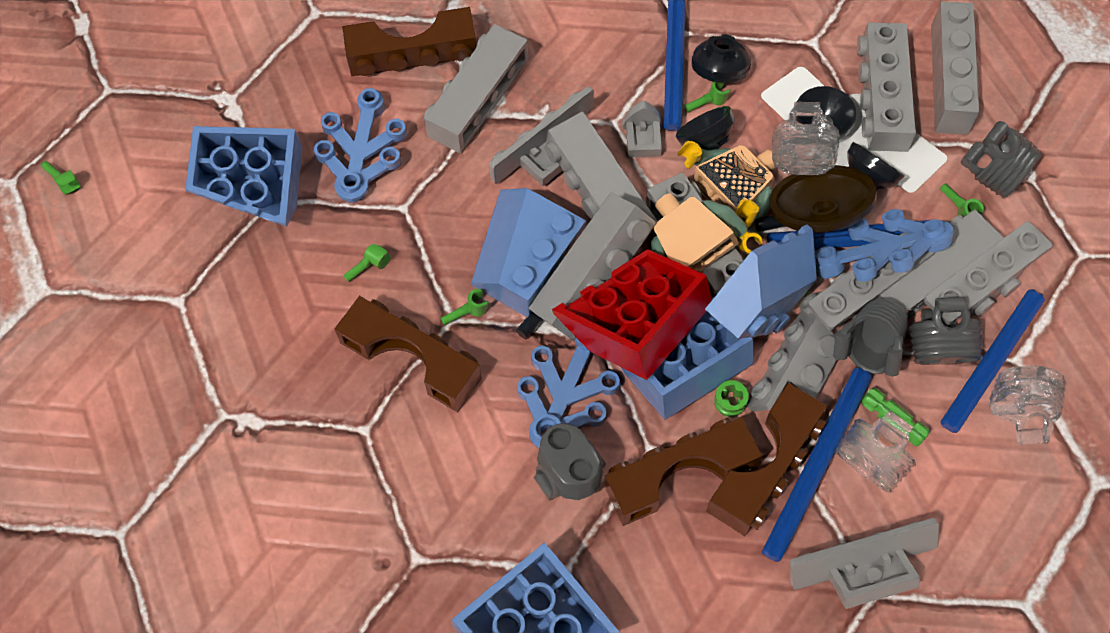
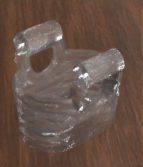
[772,102,840,175]
[987,366,1066,445]
[835,411,916,493]

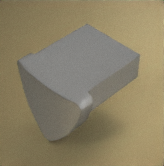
[622,100,662,158]

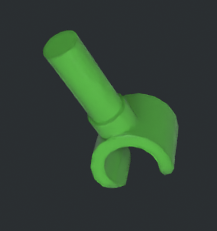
[685,82,731,112]
[41,161,81,195]
[940,183,984,218]
[343,244,391,282]
[440,289,489,325]

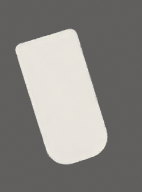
[761,67,871,167]
[848,94,947,193]

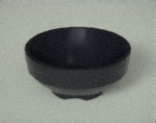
[691,34,751,83]
[794,86,856,143]
[675,106,735,150]
[847,141,905,191]

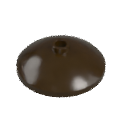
[770,165,877,234]

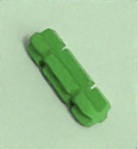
[862,387,930,446]

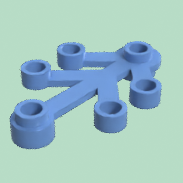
[314,88,407,203]
[815,209,954,282]
[517,338,620,448]

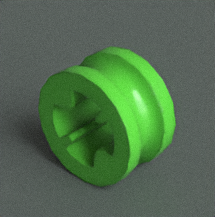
[714,380,749,417]

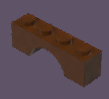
[342,7,477,77]
[334,295,481,413]
[706,383,827,537]
[604,417,762,526]

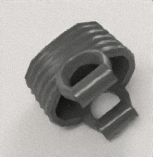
[961,121,1042,198]
[909,297,982,365]
[833,298,907,377]
[534,423,606,501]

